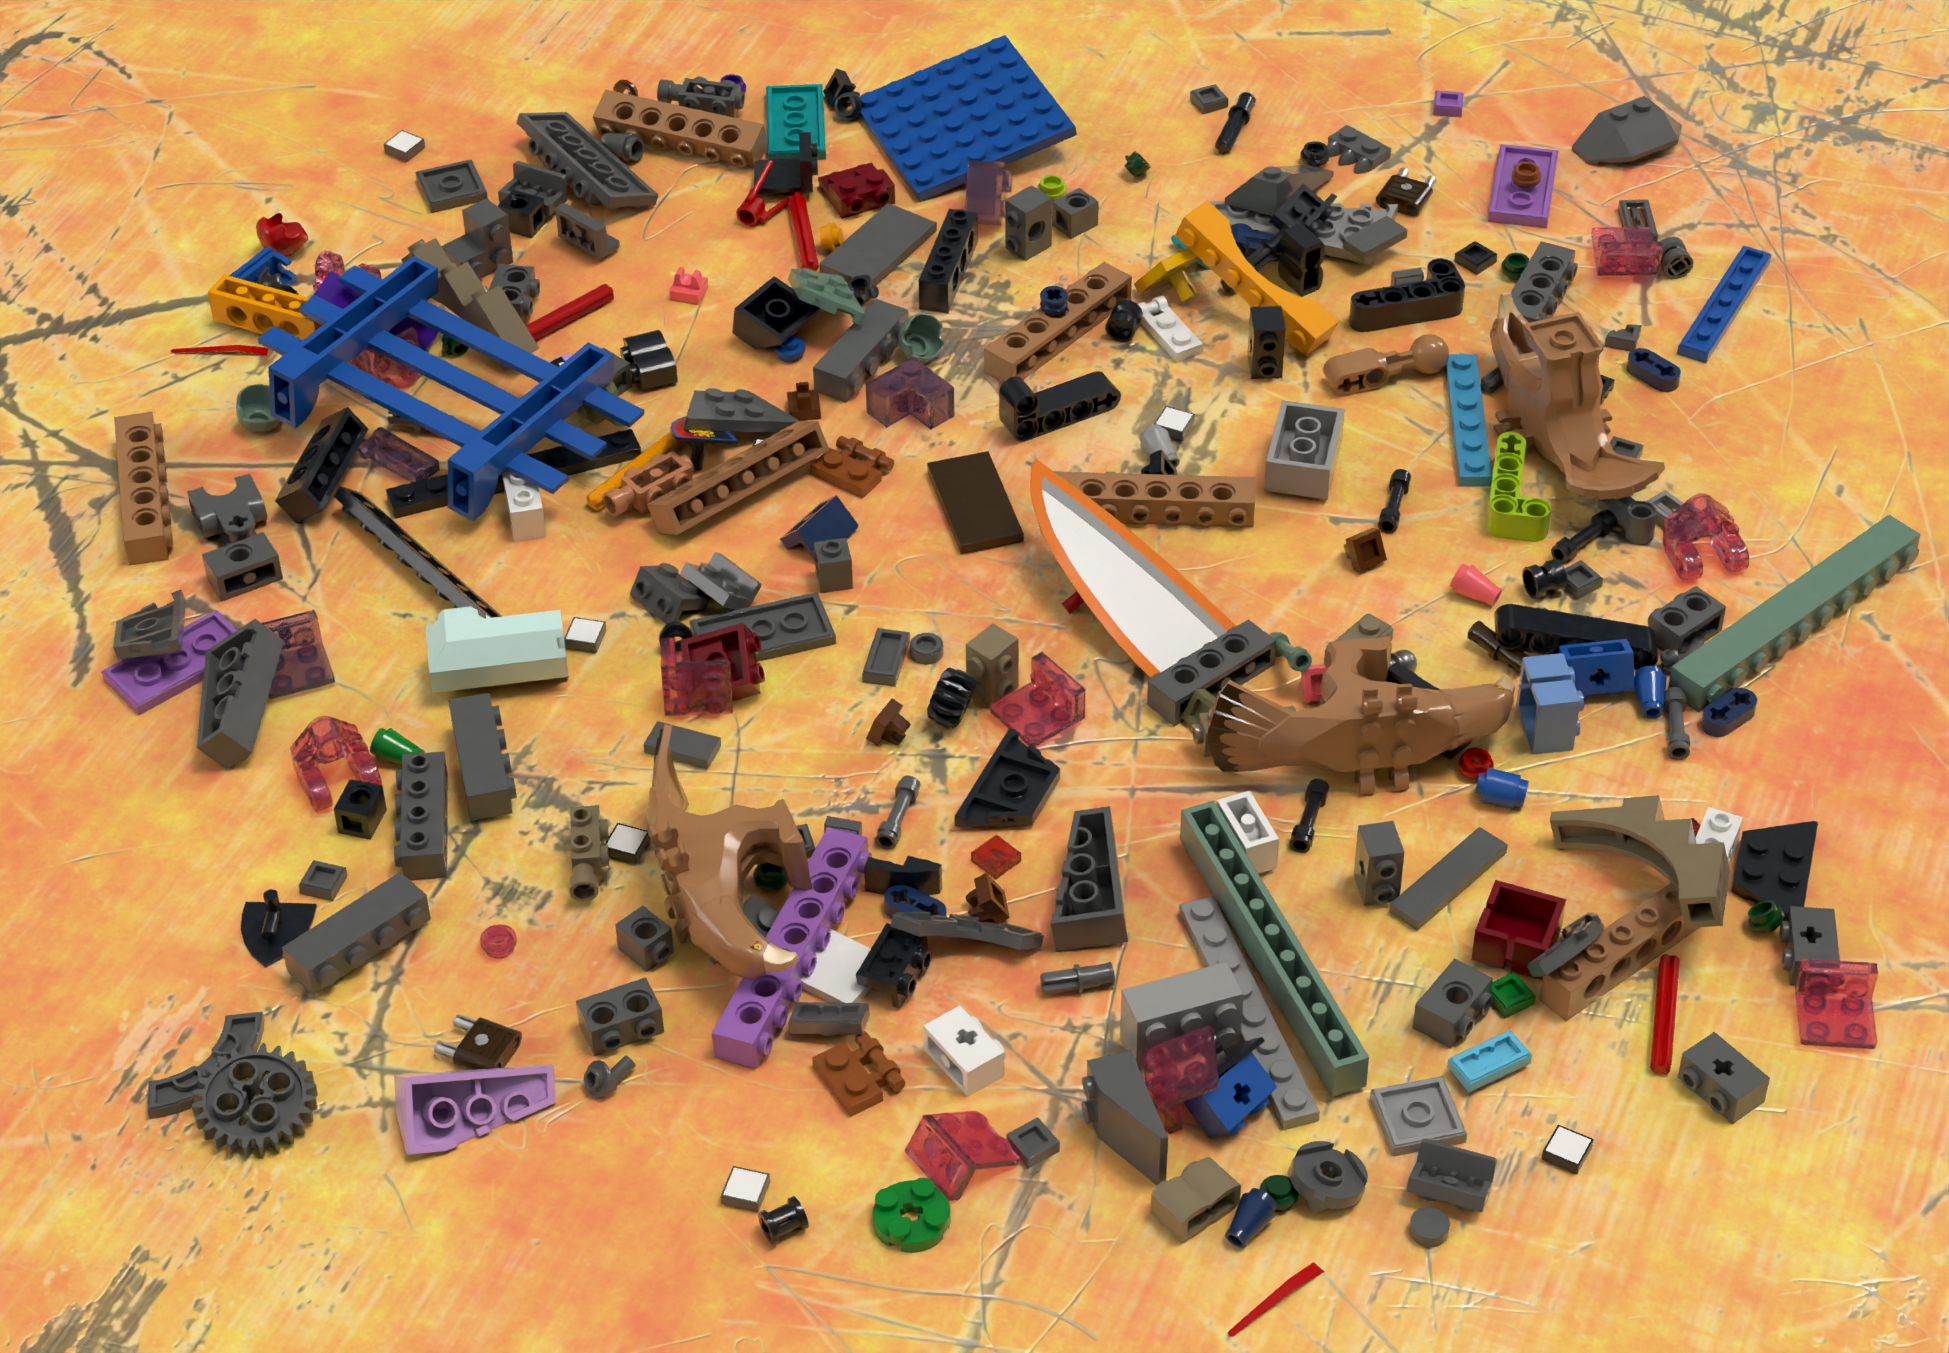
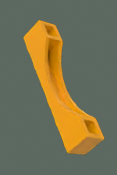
[1175,200,1339,357]

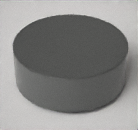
[910,633,943,665]
[1409,1207,1450,1247]

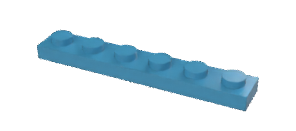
[1445,353,1492,486]

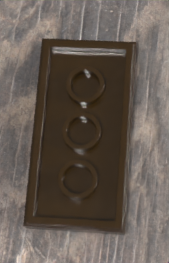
[927,451,1024,554]

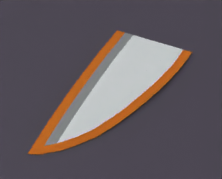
[1030,459,1236,678]

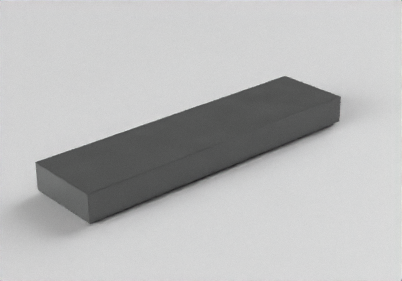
[1389,827,1508,930]

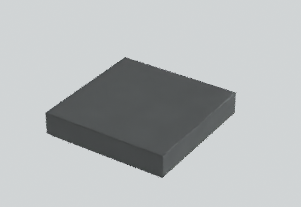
[415,159,488,213]

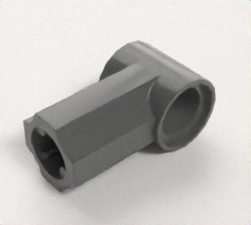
[1598,496,1657,544]

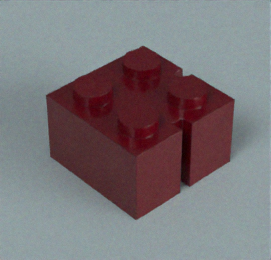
[1471,880,1566,980]

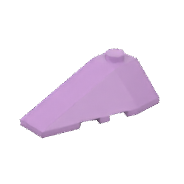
[394,1065,556,1155]

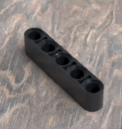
[1494,604,1658,670]

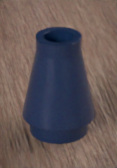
[1225,1188,1277,1248]

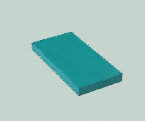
[766,84,826,160]

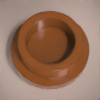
[1511,162,1541,188]

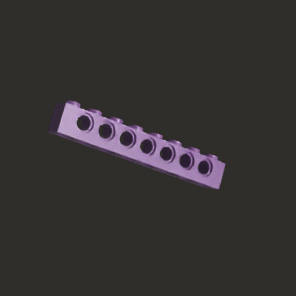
[712,828,872,1069]

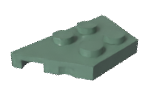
[787,268,866,325]

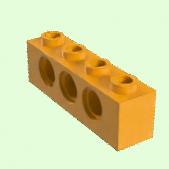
[208,274,322,340]

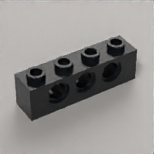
[918,209,978,314]
[275,407,368,523]

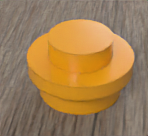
[820,222,844,252]

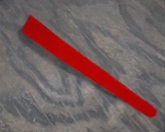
[171,345,269,356]
[1228,1262,1325,1337]

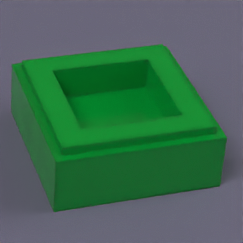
[1491,972,1536,1019]

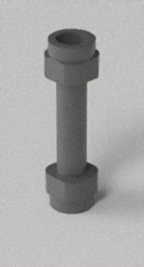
[1664,687,1690,760]
[875,775,921,849]

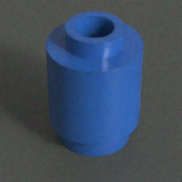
[1475,767,1529,809]

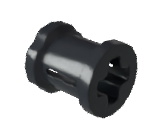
[758,1196,809,1245]

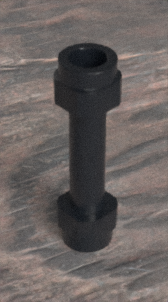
[1378,469,1411,534]
[1551,510,1617,563]
[1290,779,1330,853]

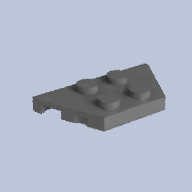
[684,388,799,433]
[113,589,186,659]

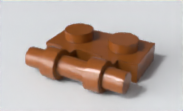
[811,436,894,498]
[812,1031,906,1117]

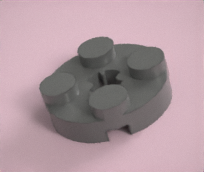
[1288,1141,1368,1212]

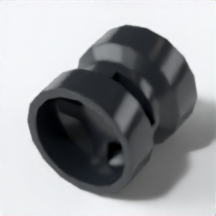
[1105,300,1143,343]
[1522,559,1568,599]

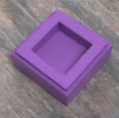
[1433,90,1464,118]

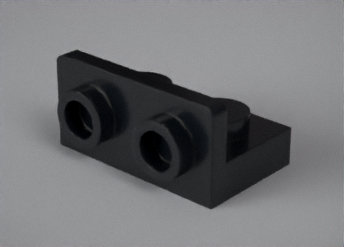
[856,923,932,1008]

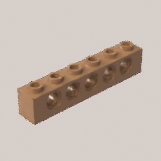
[592,89,768,168]
[984,262,1132,383]
[114,412,173,565]
[647,421,830,535]
[1061,472,1255,527]
[1539,883,1700,1021]

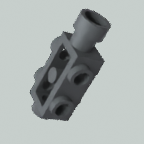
[657,76,745,118]

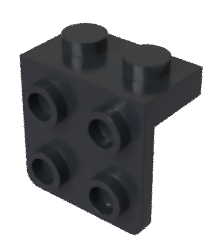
[754,132,818,196]

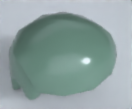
[898,312,945,363]
[236,384,282,432]

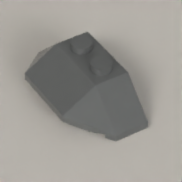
[1572,96,1682,165]

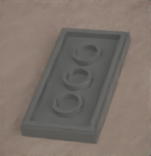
[819,203,937,286]
[689,592,836,662]

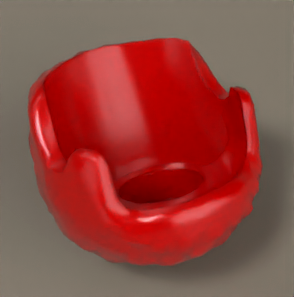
[256,213,308,257]

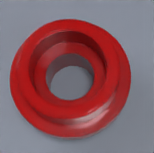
[1458,747,1494,779]

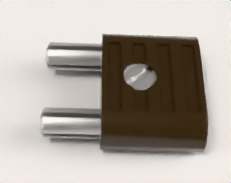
[1376,168,1436,217]
[434,1014,522,1070]

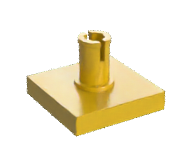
[1134,248,1200,303]

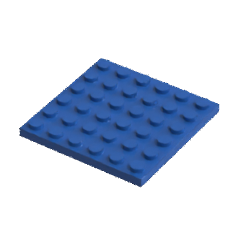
[859,35,1077,202]

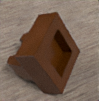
[787,382,821,421]
[1344,528,1387,571]
[866,698,911,746]
[965,873,1010,924]

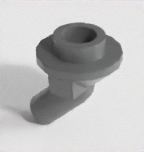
[584,1055,636,1098]

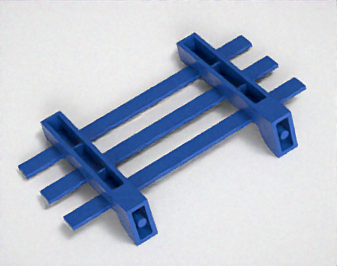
[258,256,645,521]

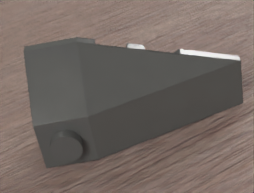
[1225,165,1334,216]

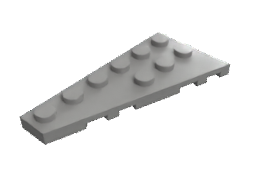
[1210,201,1398,265]

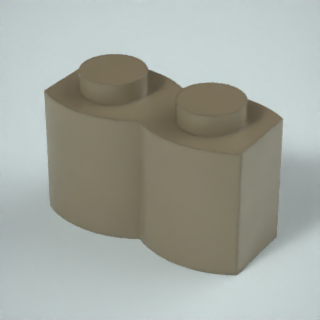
[1150,1157,1241,1241]

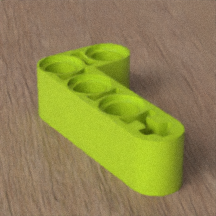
[1486,432,1551,542]

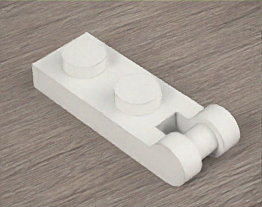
[1138,295,1203,363]

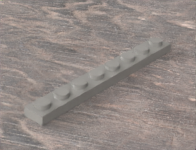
[1179,896,1320,1130]

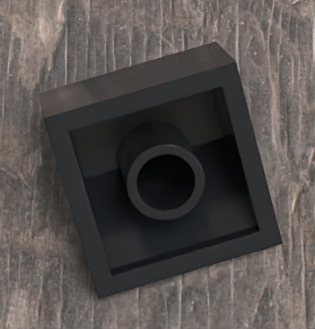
[732,276,821,349]

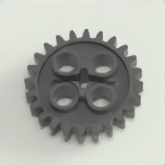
[192,1043,318,1158]

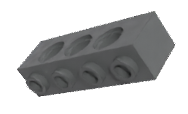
[1511,241,1578,323]
[1147,619,1276,727]

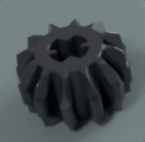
[927,667,976,728]

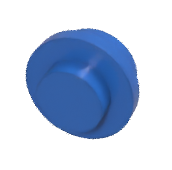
[774,335,805,363]

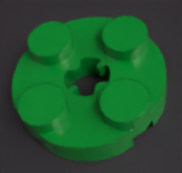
[872,1177,951,1253]

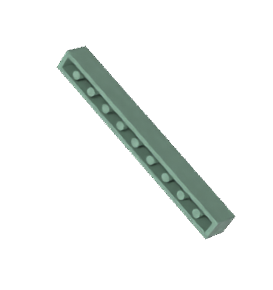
[1668,515,1921,712]
[1180,801,1369,1097]

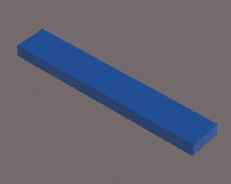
[1677,246,1772,363]

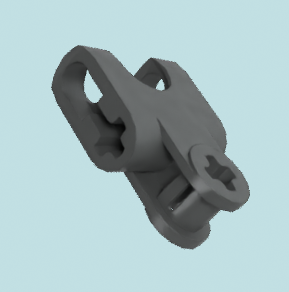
[187,474,268,546]

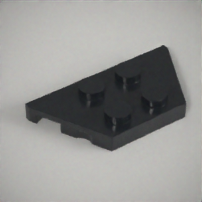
[954,728,1060,827]
[1731,821,1818,917]

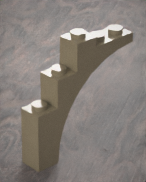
[401,238,539,370]
[1550,795,1730,928]

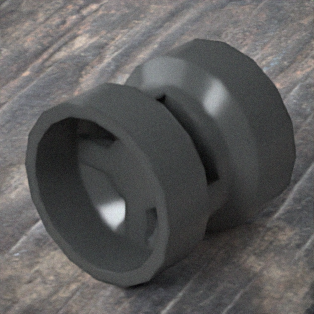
[1655,237,1694,279]

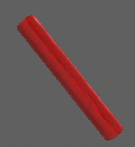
[788,192,819,271]
[525,284,614,341]
[1650,954,1680,1075]

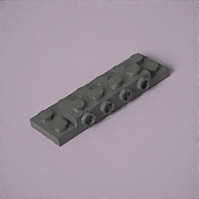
[516,112,658,209]

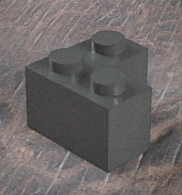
[441,198,513,279]

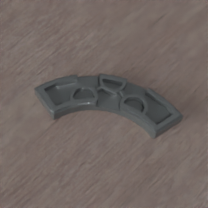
[891,912,1044,951]
[1527,912,1605,977]
[148,1012,265,1119]

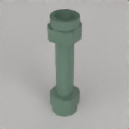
[1269,632,1312,672]

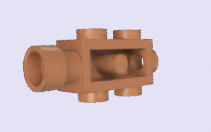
[602,451,694,516]

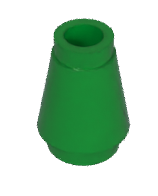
[370,728,425,765]

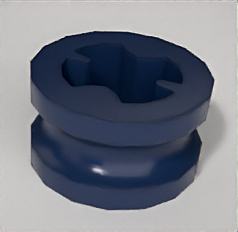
[1040,286,1068,315]

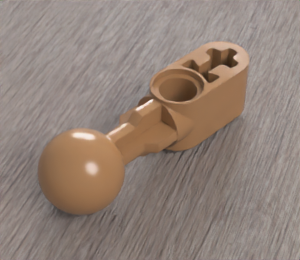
[1323,334,1449,397]

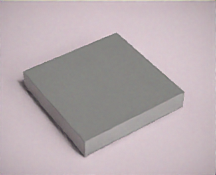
[1370,1076,1467,1156]

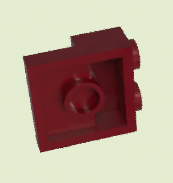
[818,162,895,219]
[681,623,765,706]

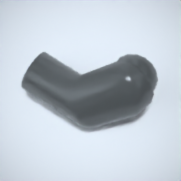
[1660,640,1705,673]

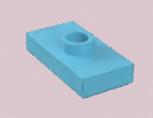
[1447,1030,1532,1092]

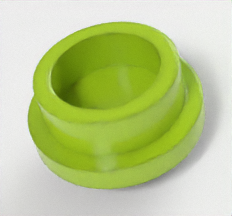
[1037,175,1067,201]

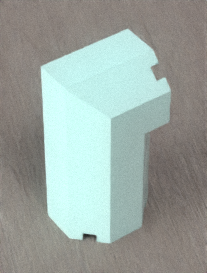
[425,606,569,693]

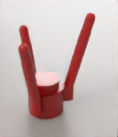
[736,160,794,226]

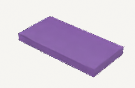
[1488,144,1559,228]
[101,610,237,715]

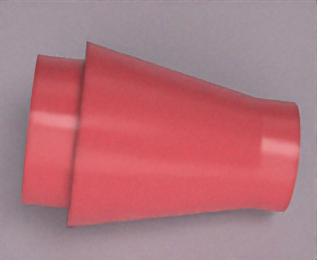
[1450,564,1502,606]

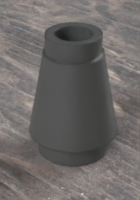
[601,133,645,162]

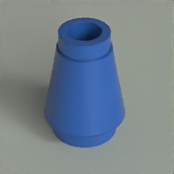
[1634,666,1667,719]

